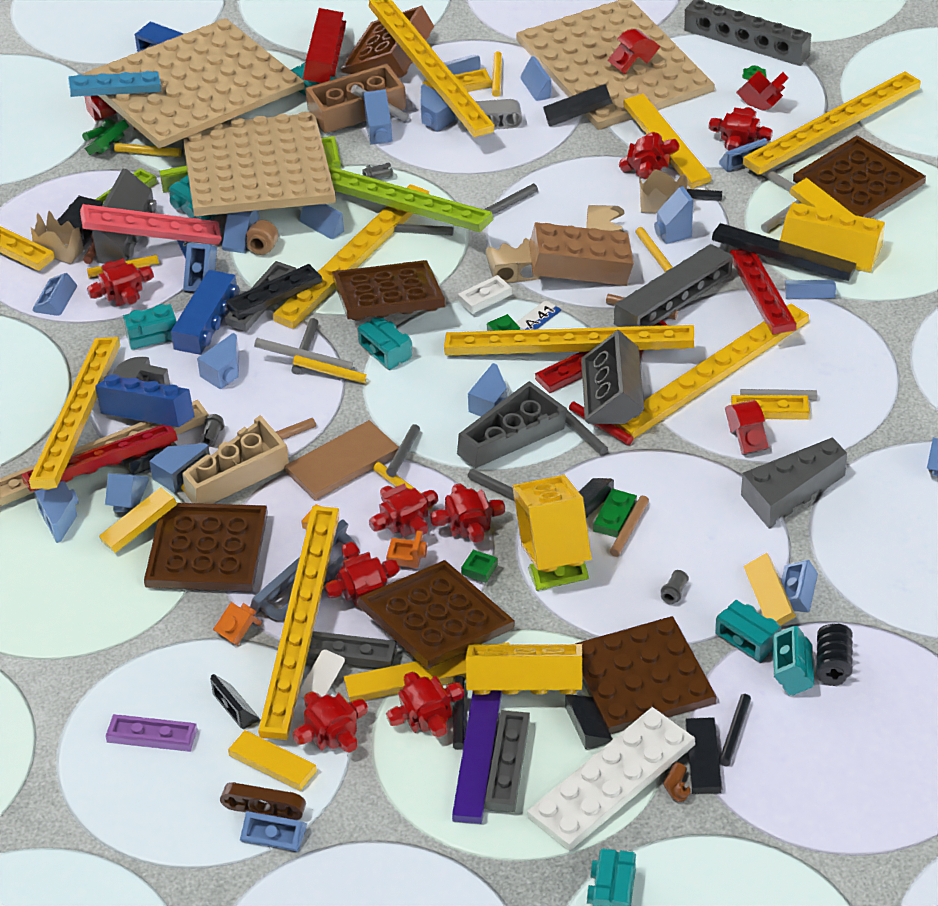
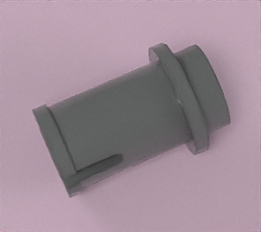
[362,162,393,180]
[199,414,225,447]
[660,570,689,604]

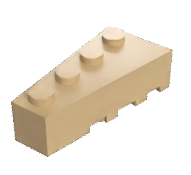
[183,414,289,504]

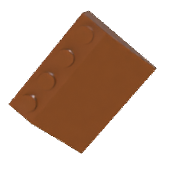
[340,5,435,78]

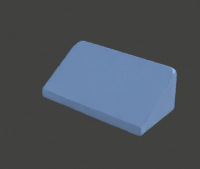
[444,55,481,75]
[520,56,552,101]
[719,138,767,172]
[300,204,344,239]
[32,273,77,315]
[784,280,836,299]
[781,560,818,612]
[240,811,307,852]

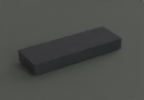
[543,83,612,127]
[685,717,722,794]

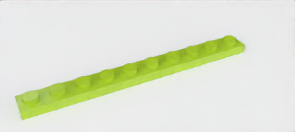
[328,166,493,233]

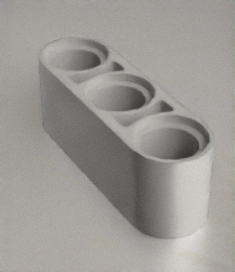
[457,99,522,131]

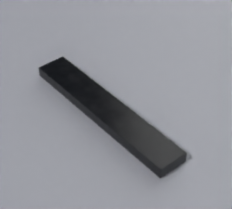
[711,223,857,281]

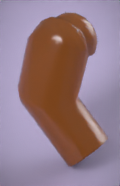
[664,762,690,802]

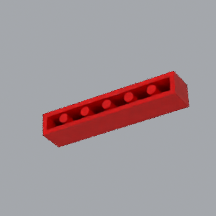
[303,8,347,83]

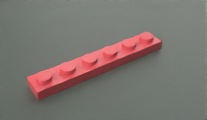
[80,204,222,245]

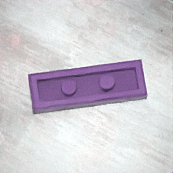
[105,714,198,752]

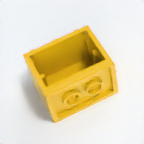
[512,474,592,572]

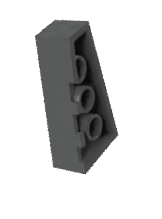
[457,381,567,469]
[741,437,847,529]

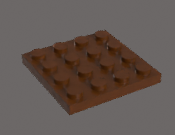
[793,135,926,218]
[332,260,445,321]
[144,503,268,591]
[358,560,515,669]
[575,616,717,735]

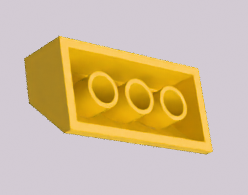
[780,202,885,273]
[466,644,582,695]

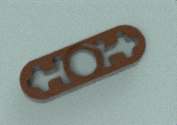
[220,782,306,820]

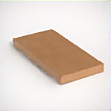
[285,420,399,500]

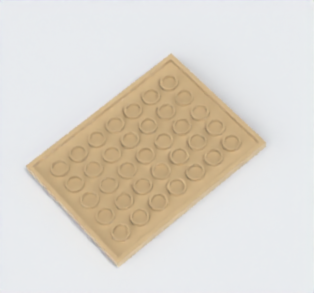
[516,0,715,130]
[82,18,304,148]
[183,112,336,216]

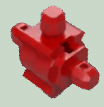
[708,107,773,151]
[619,132,680,179]
[87,258,154,307]
[369,483,439,538]
[430,483,505,543]
[324,542,400,606]
[386,671,465,738]
[293,691,368,753]

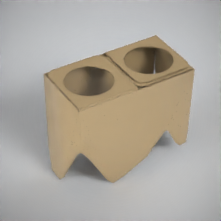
[639,169,688,213]
[586,205,625,232]
[30,210,84,264]
[486,238,539,283]

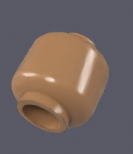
[245,220,279,255]

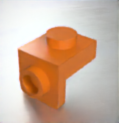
[386,531,428,568]
[213,602,262,646]

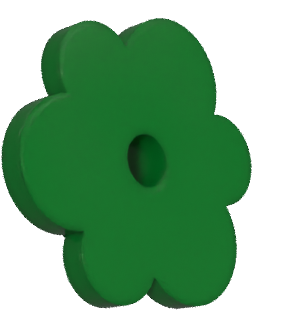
[742,65,767,80]

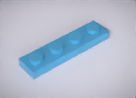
[68,71,161,97]

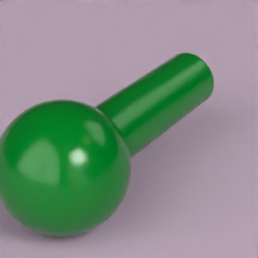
[82,119,117,141]

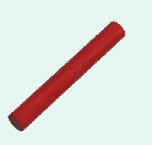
[569,401,634,445]

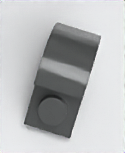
[111,357,170,385]

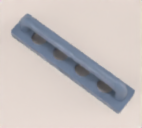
[250,519,356,620]

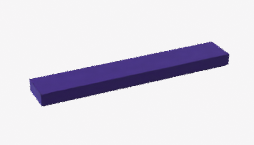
[452,690,502,824]

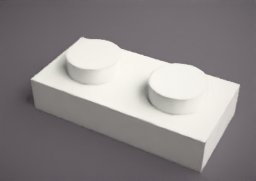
[458,275,512,314]

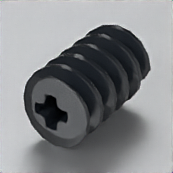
[816,624,853,686]

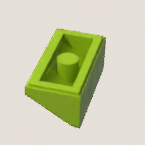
[528,561,589,591]

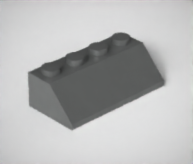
[92,168,157,264]
[581,330,644,424]

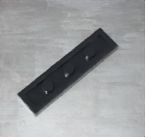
[226,264,322,320]

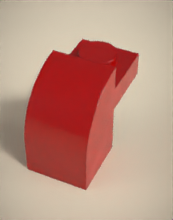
[607,29,661,74]
[736,70,789,110]
[84,95,118,121]
[725,400,769,455]

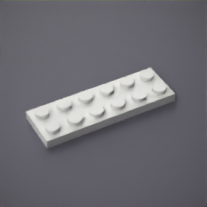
[527,707,695,851]

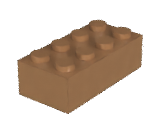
[306,64,406,133]
[529,222,634,286]

